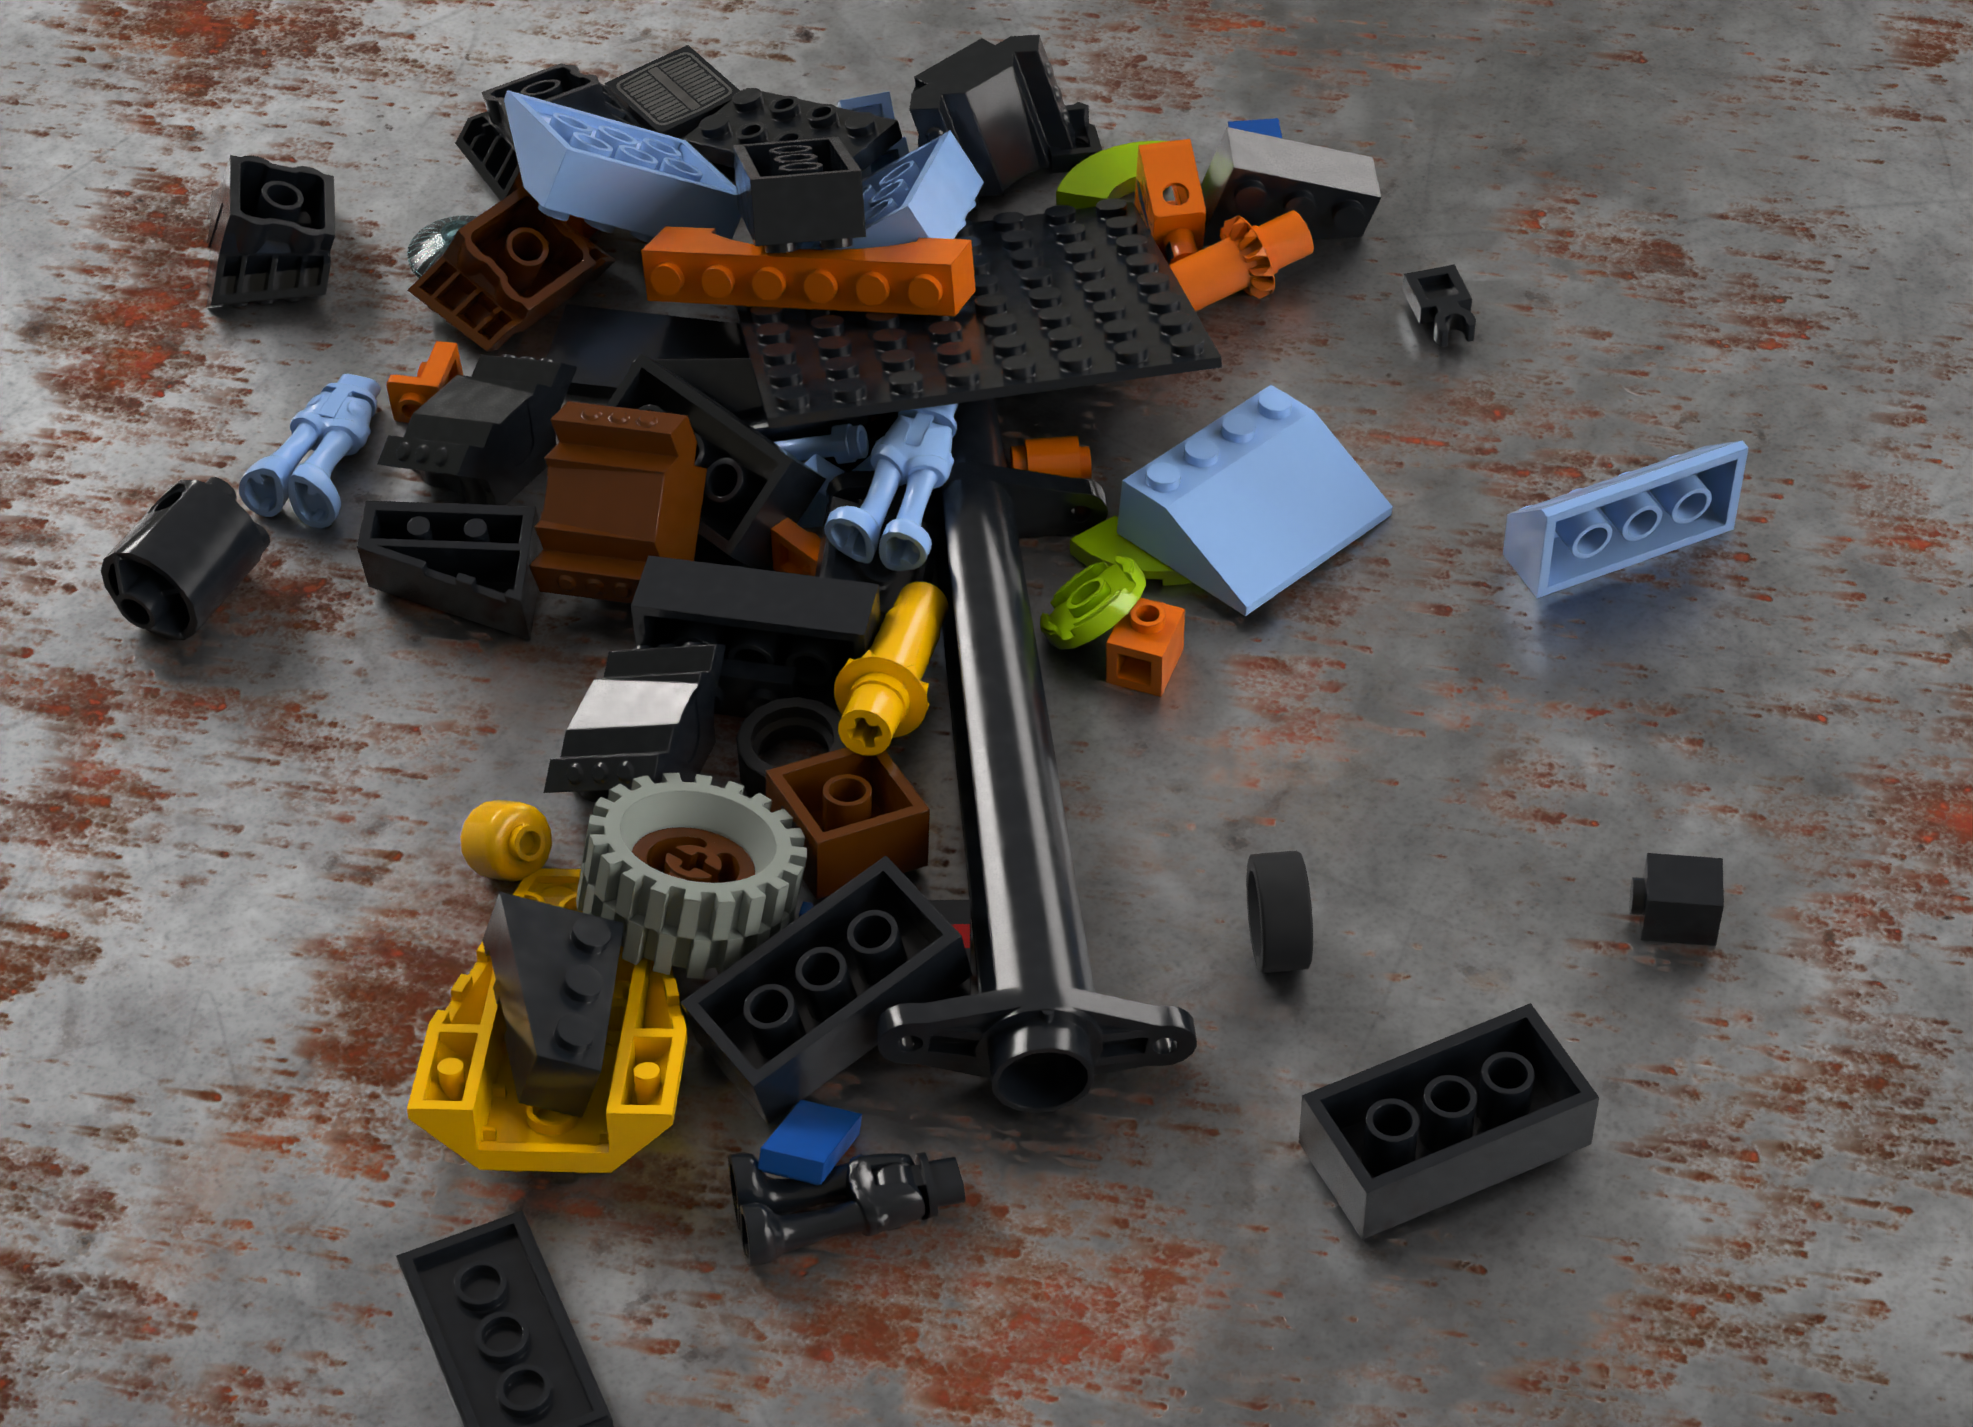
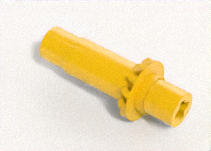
[834,582,949,756]

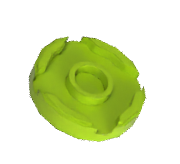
[1040,556,1146,650]

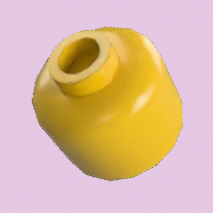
[460,800,552,882]

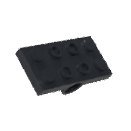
[683,88,903,172]

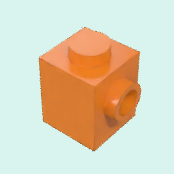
[1106,598,1185,697]

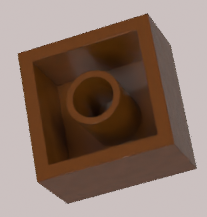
[766,747,930,900]

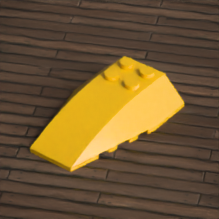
[407,868,687,1173]

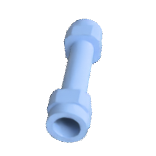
[774,424,869,464]

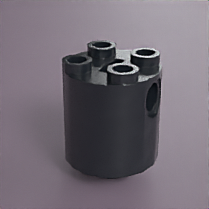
[101,477,270,640]

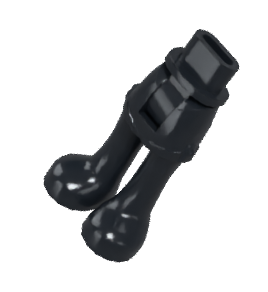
[728,1152,965,1267]

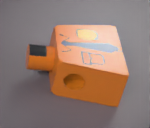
[1134,139,1206,265]

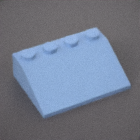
[504,90,741,243]
[798,130,984,250]
[1117,385,1393,616]

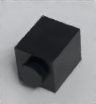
[1629,853,1724,946]

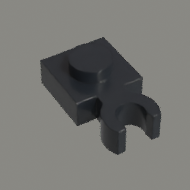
[1403,264,1476,347]

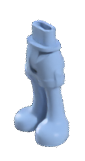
[239,374,381,529]
[824,403,958,571]

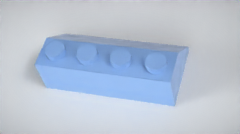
[1503,440,1749,598]

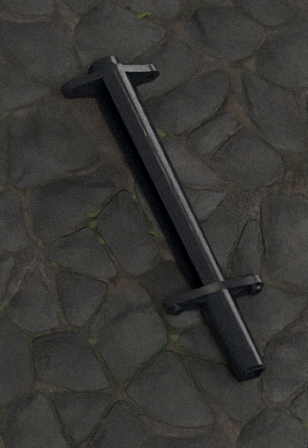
[826,398,1197,1113]

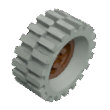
[576,773,807,979]

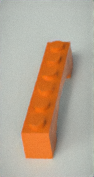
[641,226,976,316]

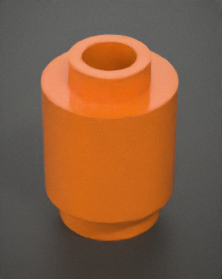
[1010,436,1092,479]

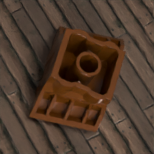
[407,186,616,351]
[529,401,707,604]

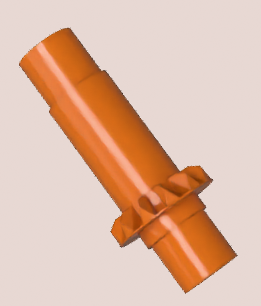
[1169,210,1314,312]

